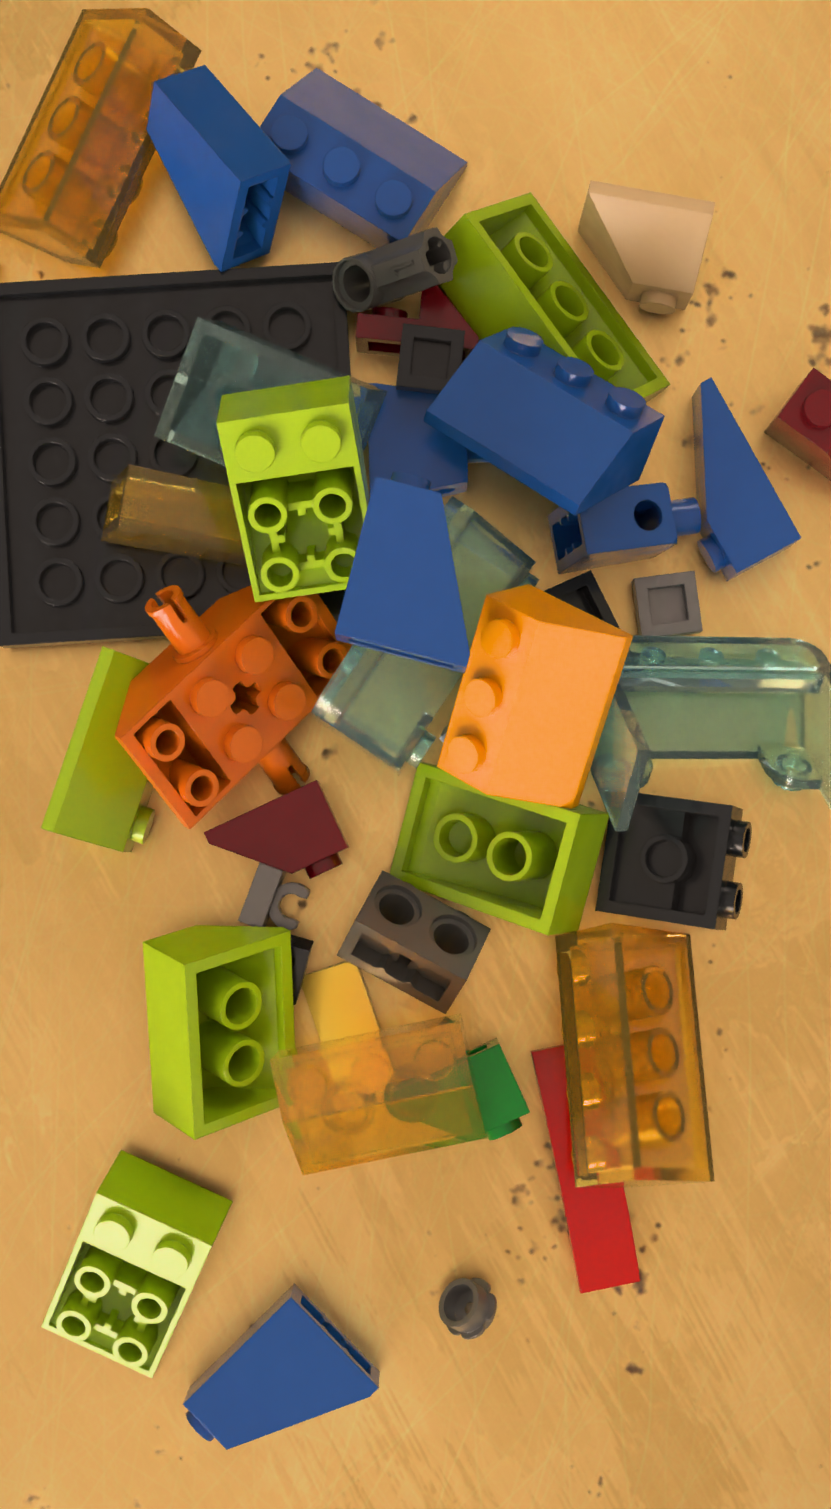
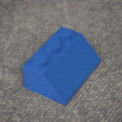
[260,68,467,248]
[423,326,665,516]

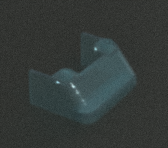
[311,496,540,775]
[590,635,831,832]

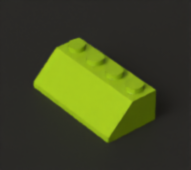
[438,192,670,403]

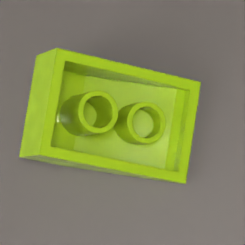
[390,762,610,936]

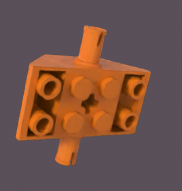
[115,585,362,829]

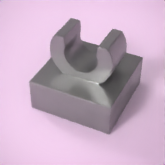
[238,862,310,930]

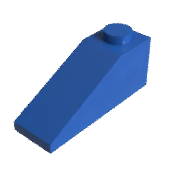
[692,377,801,581]

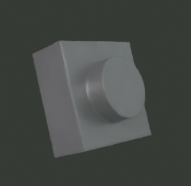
[631,571,703,641]

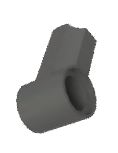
[332,227,458,312]

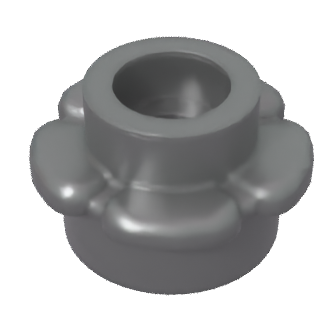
[439,1278,497,1340]

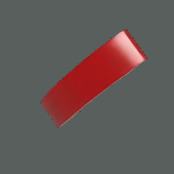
[531,1039,640,1294]

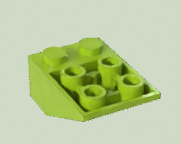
[216,375,370,603]
[41,1150,233,1378]

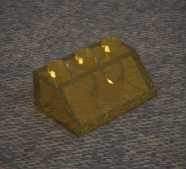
[270,1013,487,1175]

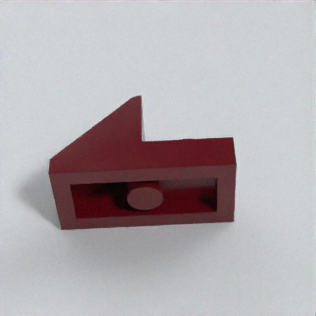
[355,286,479,363]

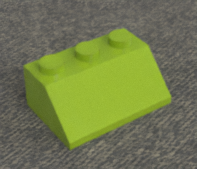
[41,646,155,852]
[143,925,297,1140]

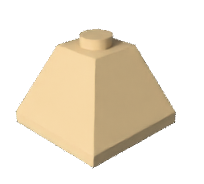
[578,180,715,314]

